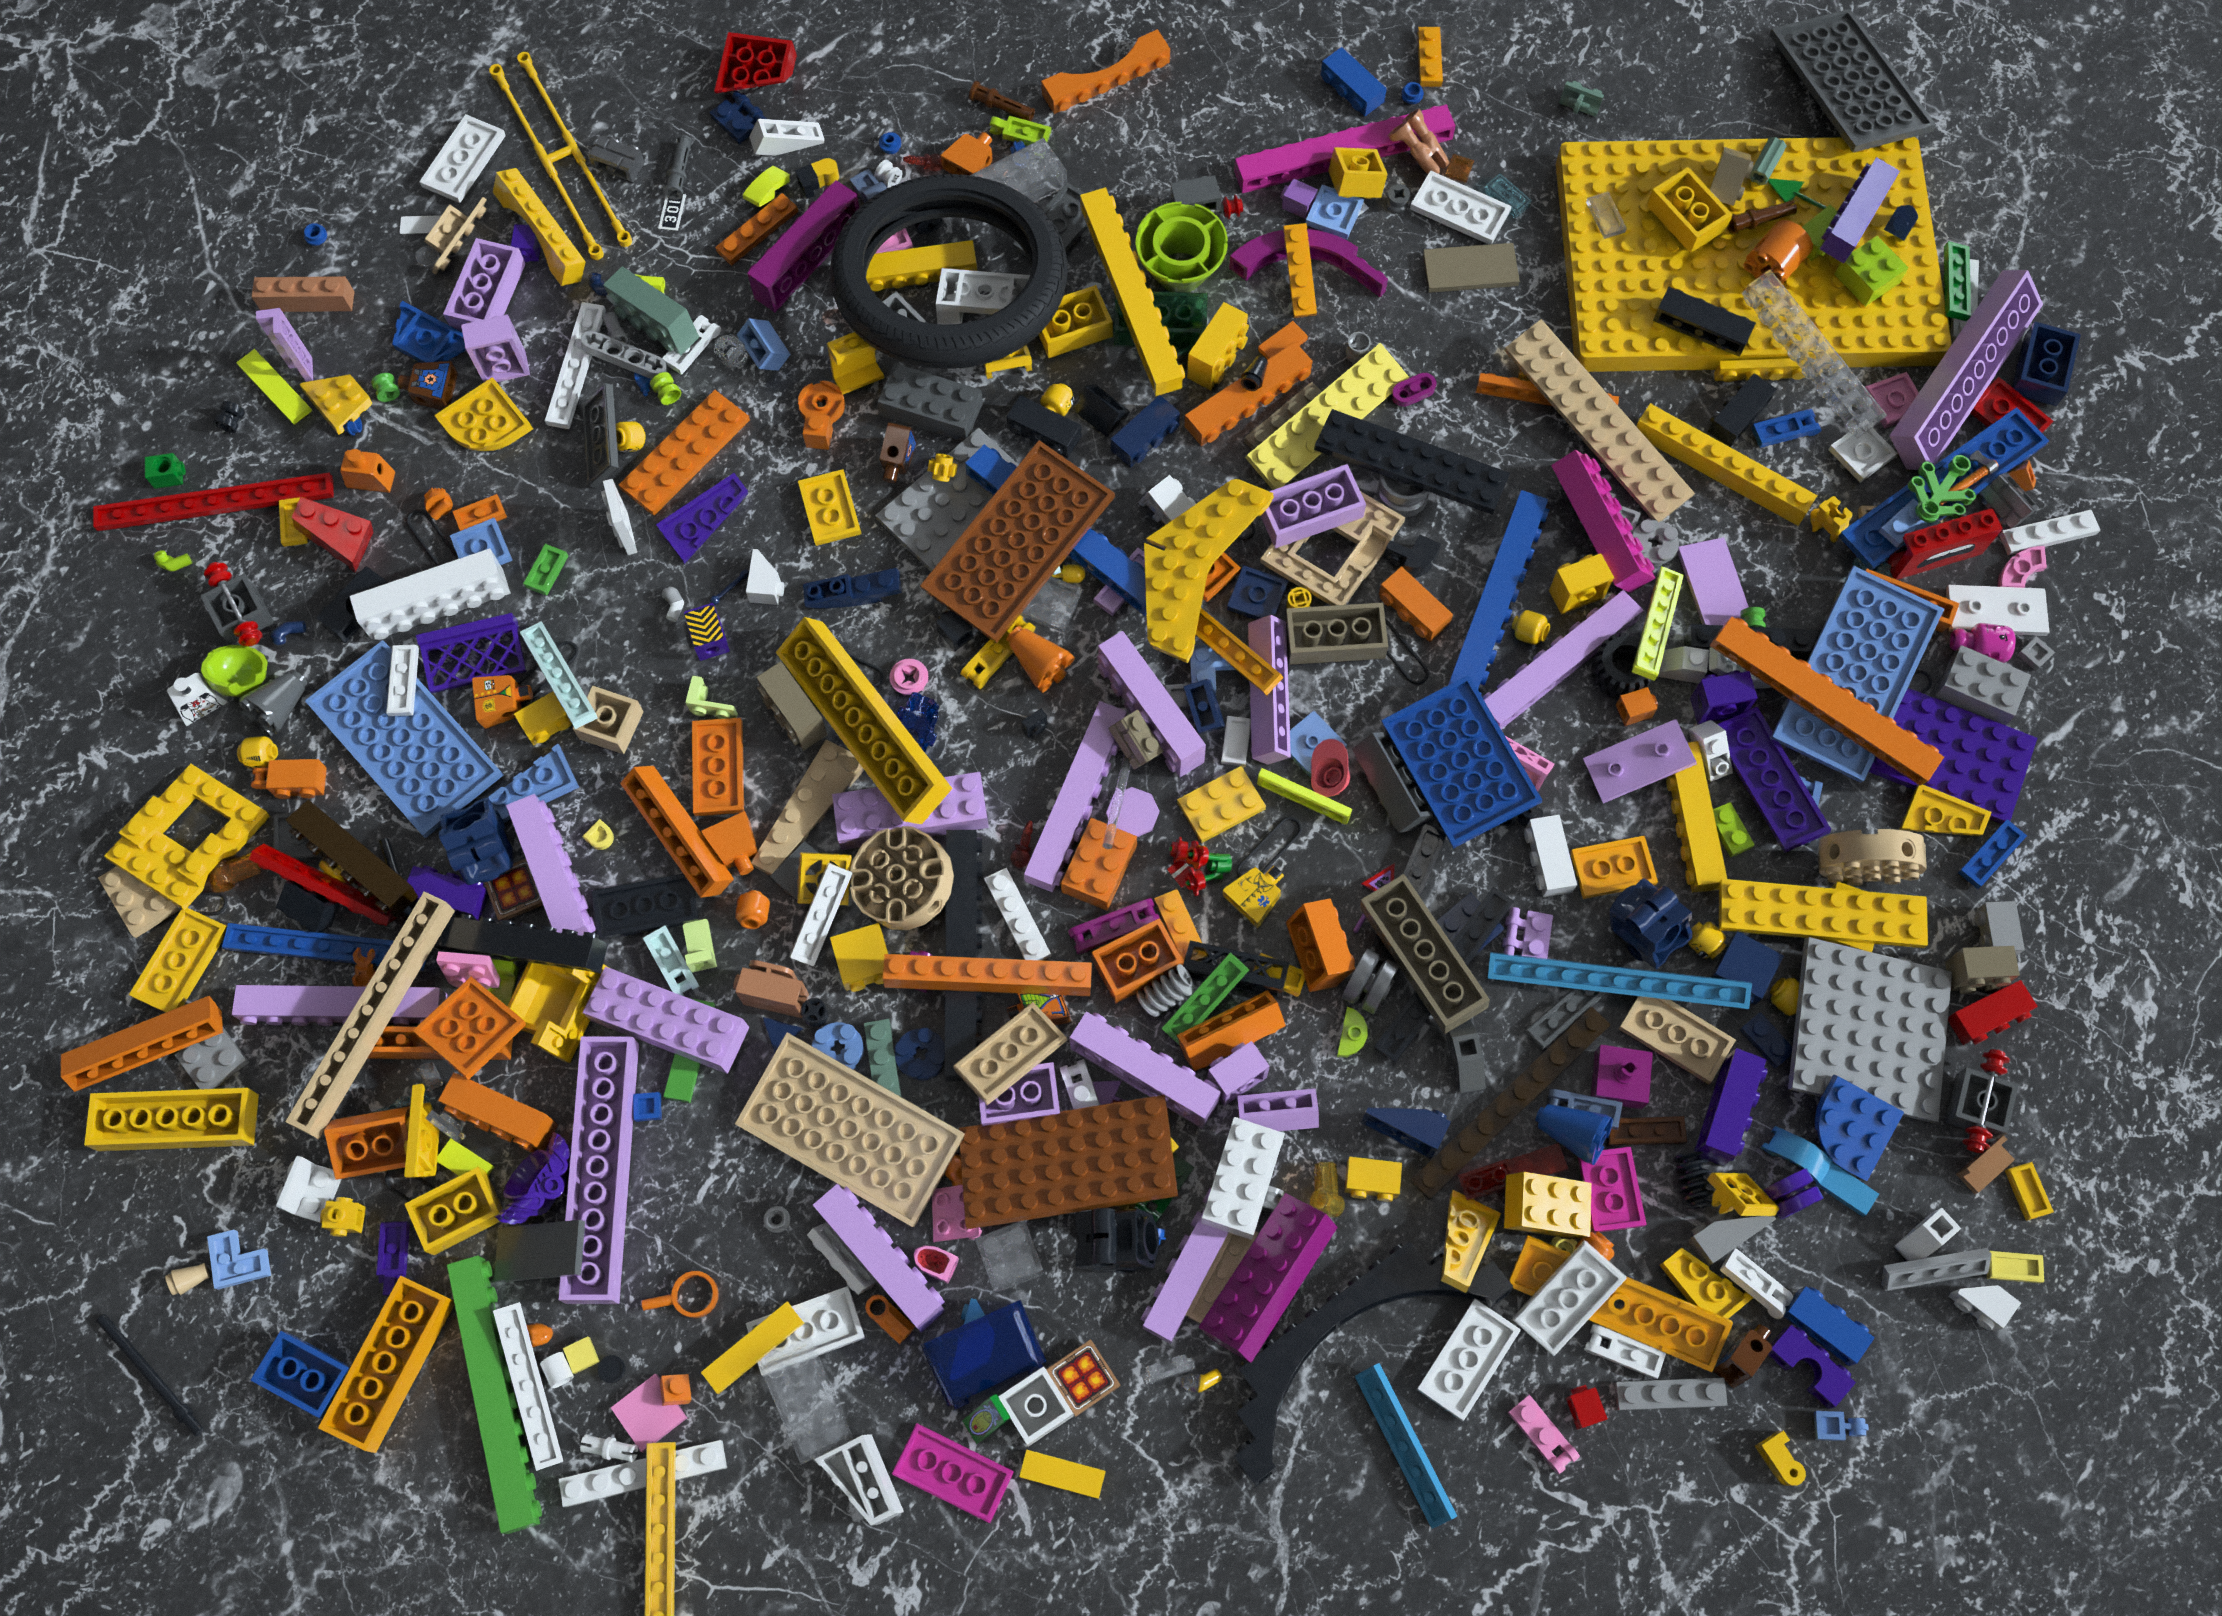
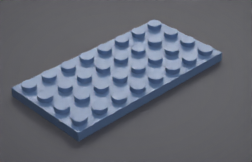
[1770,566,1944,783]
[305,640,503,838]

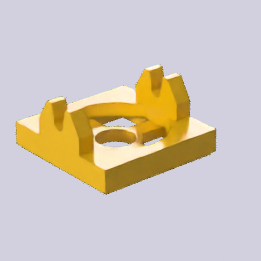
[984,344,1032,379]
[797,852,851,905]
[1707,1173,1779,1216]

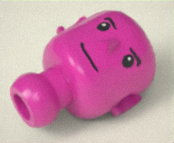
[1950,623,2016,663]

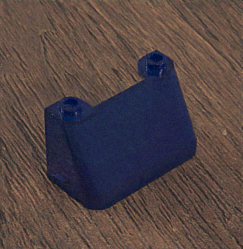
[921,1300,1047,1410]

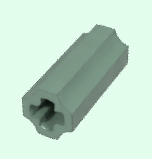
[1749,137,1787,185]

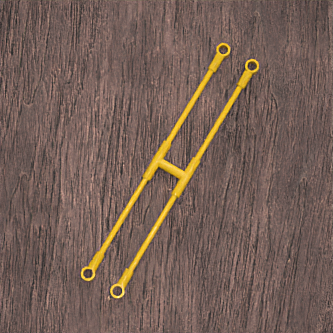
[489,52,632,260]

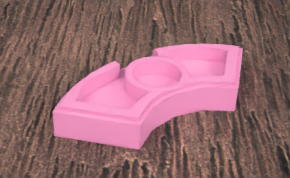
[1998,546,2047,588]

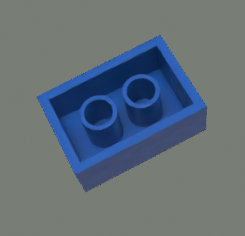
[251,1331,351,1419]

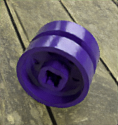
[1763,1168,1824,1220]

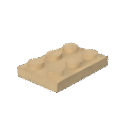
[98,866,180,938]

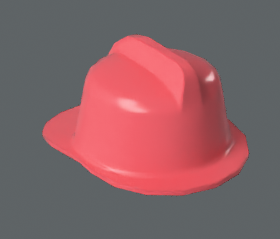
[1311,739,1350,797]

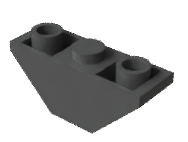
[1446,1019,1486,1094]

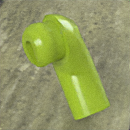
[154,550,192,572]

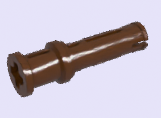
[969,81,1035,121]
[1727,200,1797,235]

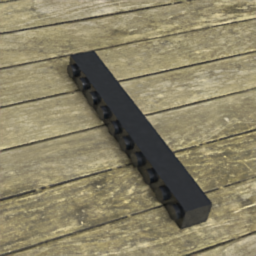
[945,830,983,1082]

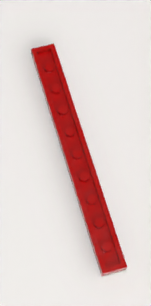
[93,472,334,531]

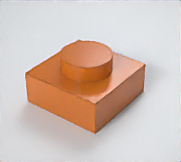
[660,1374,691,1406]

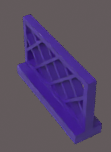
[416,613,527,694]

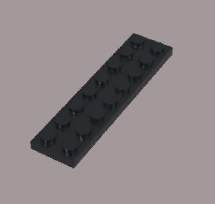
[1314,409,1510,515]

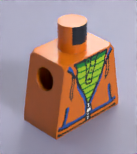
[1007,993,1071,1025]

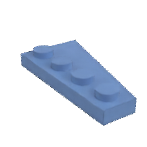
[489,744,579,823]

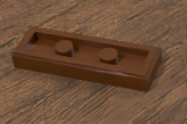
[1607,1116,1687,1146]

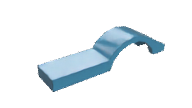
[1761,1126,1879,1217]

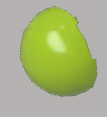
[200,645,268,697]

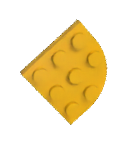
[434,377,533,451]

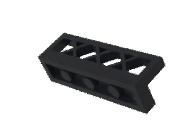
[1183,940,1290,1000]

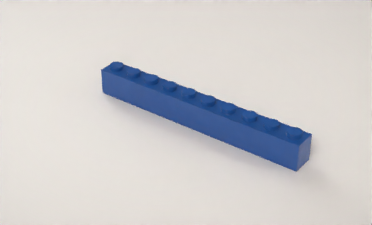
[965,444,1147,616]
[1448,490,1550,694]

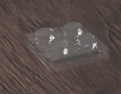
[1020,577,1083,633]

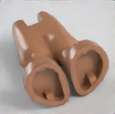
[1388,108,1449,174]

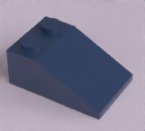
[1361,1108,1451,1159]

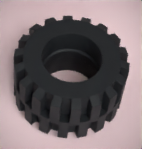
[1591,632,1652,700]

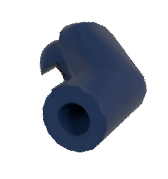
[588,272,608,296]
[270,621,306,645]

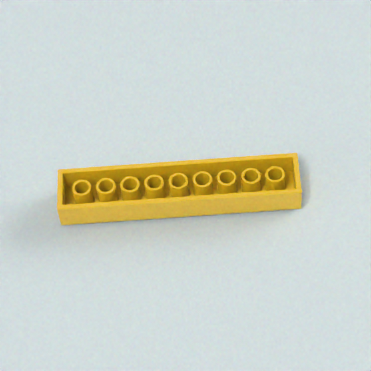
[776,617,953,825]

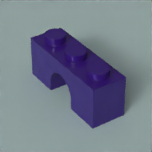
[1768,1325,1856,1409]

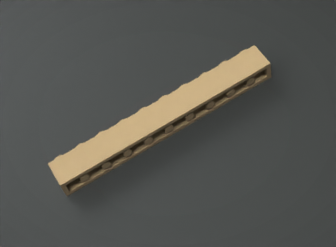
[285,892,455,1139]

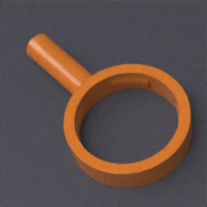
[642,1271,719,1318]

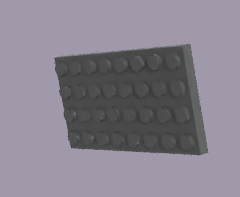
[1770,9,1936,153]

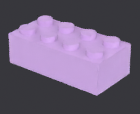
[443,238,526,332]
[1261,464,1366,548]

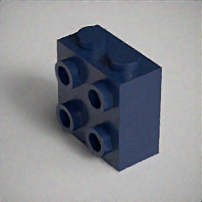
[1711,931,1784,1005]

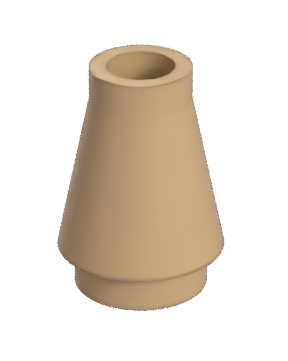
[165,1263,210,1295]

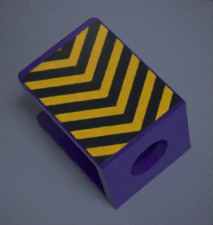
[684,603,730,661]

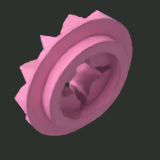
[890,659,928,696]

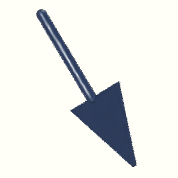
[763,1017,803,1052]

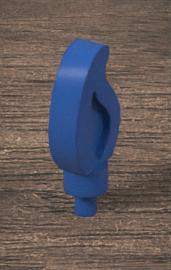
[634,362,652,396]

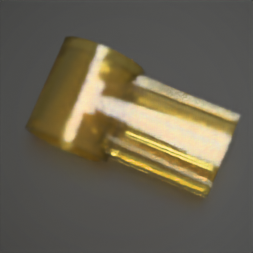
[1310,1162,1345,1218]

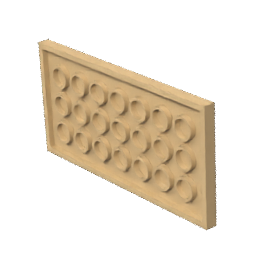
[735,1033,965,1227]

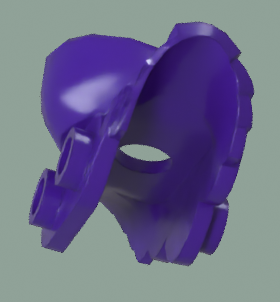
[495,1132,571,1224]

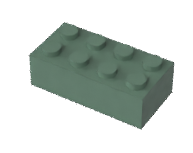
[603,266,699,356]

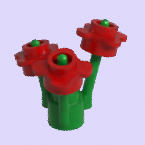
[1169,837,1232,896]

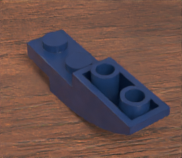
[803,568,902,608]

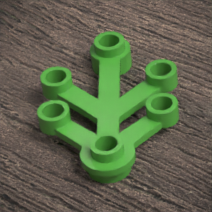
[1908,455,1976,523]

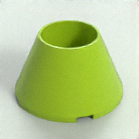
[1135,202,1228,293]

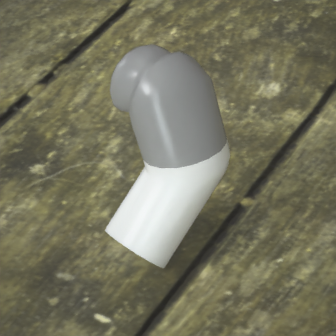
[662,587,684,622]

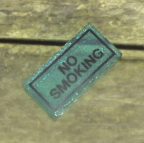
[1483,173,1532,218]

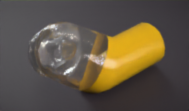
[1181,1369,1222,1393]

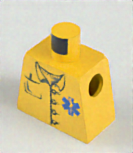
[1223,866,1284,928]

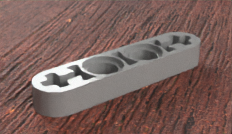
[581,330,667,379]

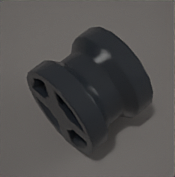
[801,998,829,1028]

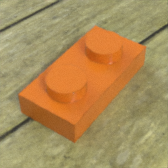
[452,494,507,531]

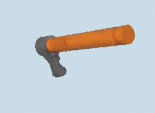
[1939,450,1998,506]

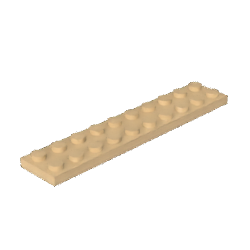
[1504,319,1695,522]

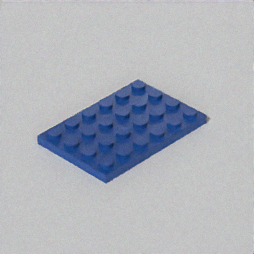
[1381,675,1542,848]

